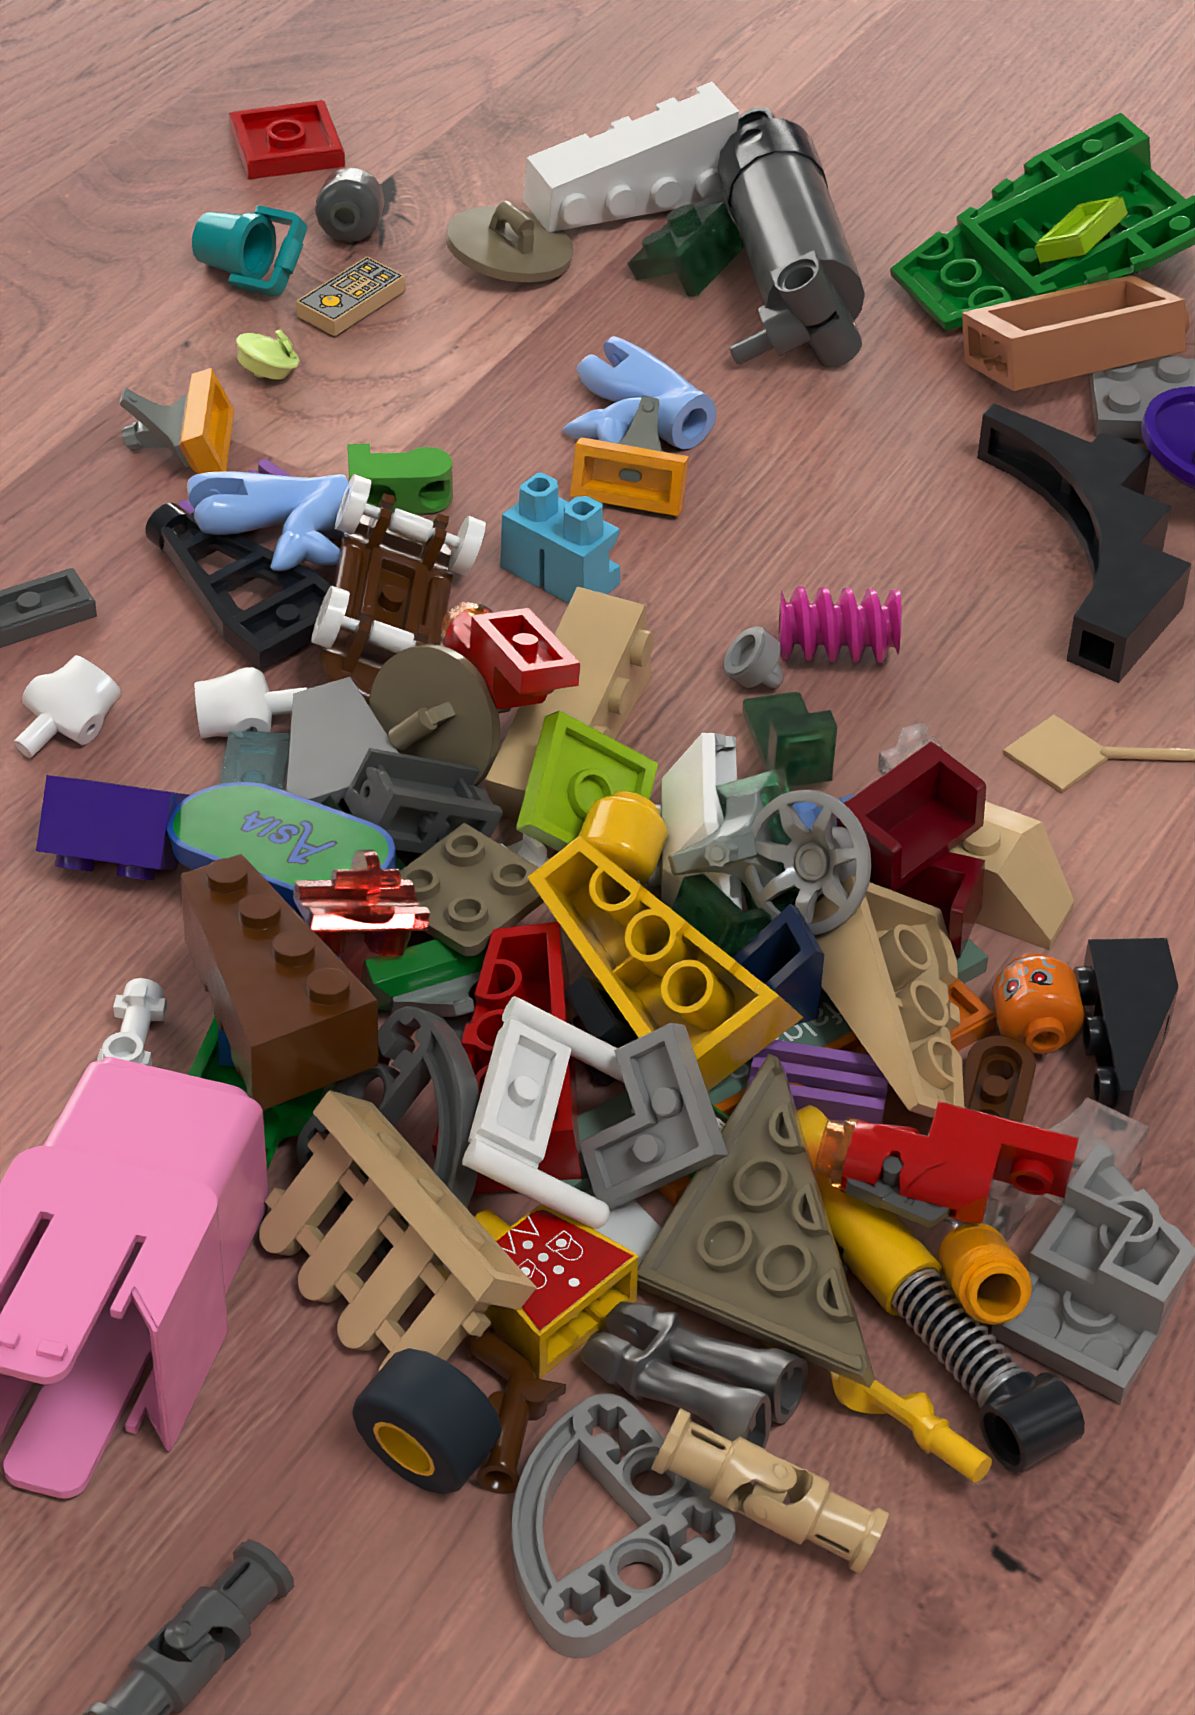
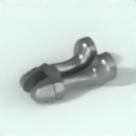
[581,1301,808,1449]

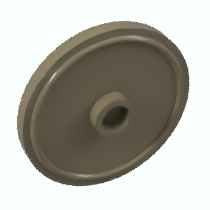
[446,201,573,282]
[369,644,500,786]

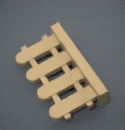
[259,1090,537,1372]

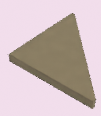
[637,1054,875,1388]

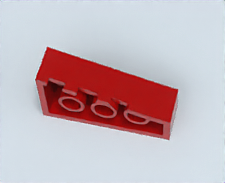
[432,921,582,1195]

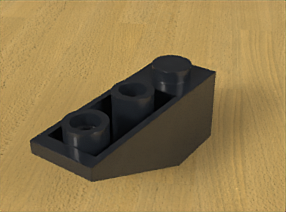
[1073,938,1179,1135]

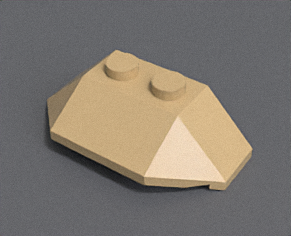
[949,801,1074,950]

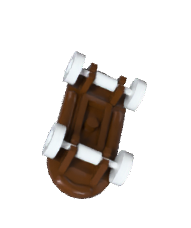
[311,474,486,705]

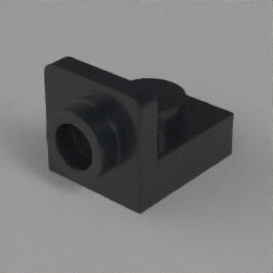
[564,974,639,1086]

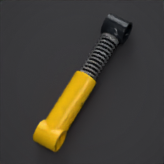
[797,1105,1085,1473]

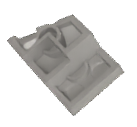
[991,1141,1195,1404]

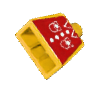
[474,1205,639,1379]

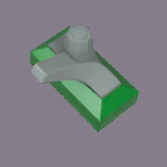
[360,939,488,1042]

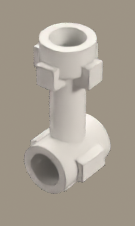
[97,978,167,1066]

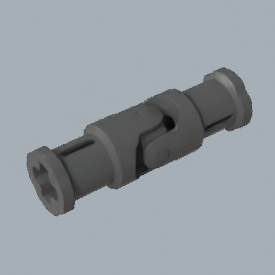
[82,1539,294,1715]

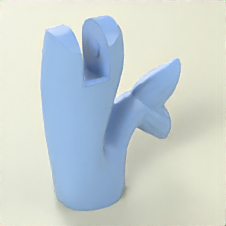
[562,336,716,450]
[186,471,348,571]

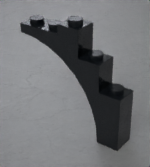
[977,403,1192,683]

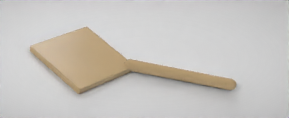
[1003,714,1195,793]

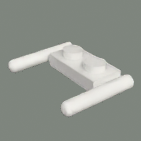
[462,996,624,1229]

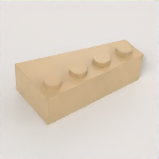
[485,586,654,821]

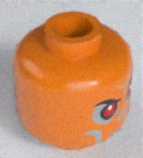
[992,953,1085,1054]

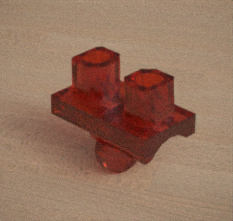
[293,850,430,957]

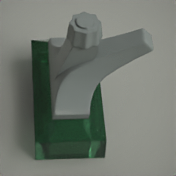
[668,768,800,912]

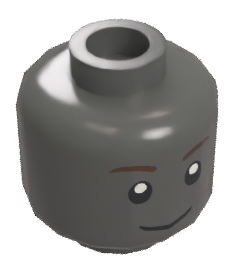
[315,167,385,243]

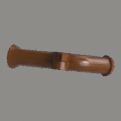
[465,1327,566,1494]

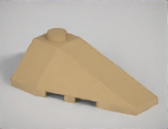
[812,876,964,1118]

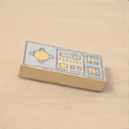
[296,256,406,337]

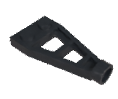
[145,503,331,670]

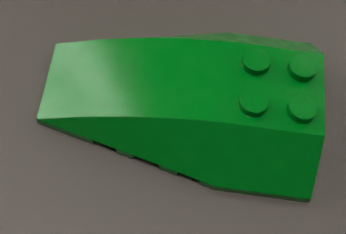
[890,112,1195,330]

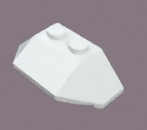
[648,733,742,958]

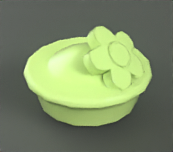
[236,329,300,380]

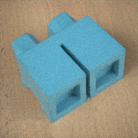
[500,472,620,604]

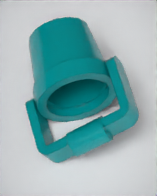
[192,205,307,296]

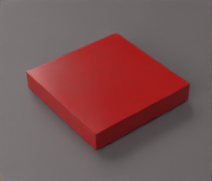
[229,100,345,180]

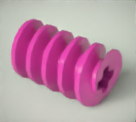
[779,586,902,664]

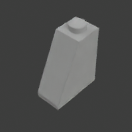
[287,677,398,815]

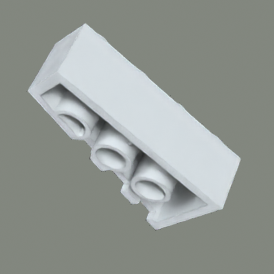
[523,82,739,233]

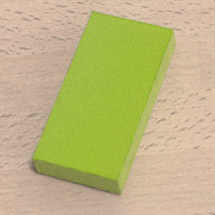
[1034,196,1128,263]

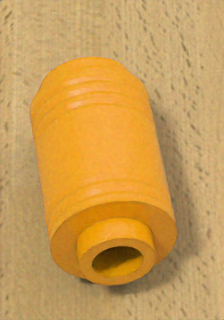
[938,1223,1032,1325]

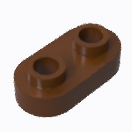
[963,1035,1036,1123]

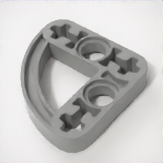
[512,1394,736,1659]

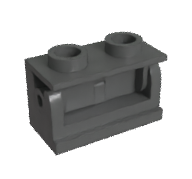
[344,748,503,854]

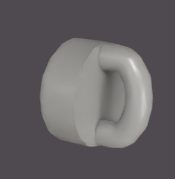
[724,626,783,688]

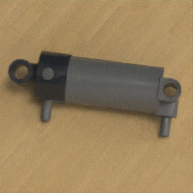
[688,107,865,367]

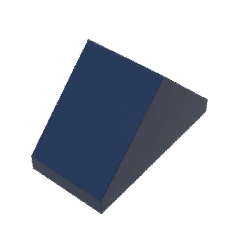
[733,904,824,1025]

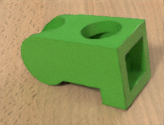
[347,444,453,516]

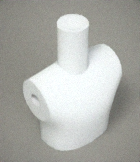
[13,655,121,758]
[195,668,307,745]

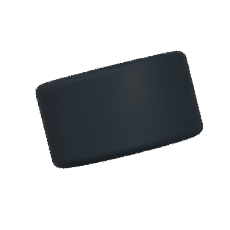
[352,1348,502,1495]

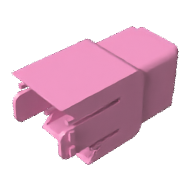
[0,1057,269,1499]

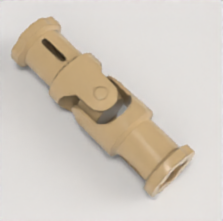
[651,1408,889,1574]

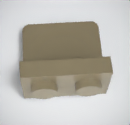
[375,823,544,956]

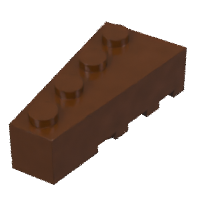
[181,854,378,1110]

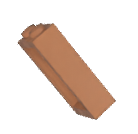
[962,275,1189,391]

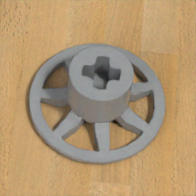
[744,789,871,935]

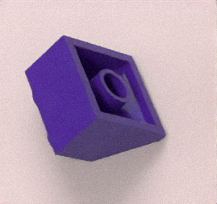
[36,775,190,881]

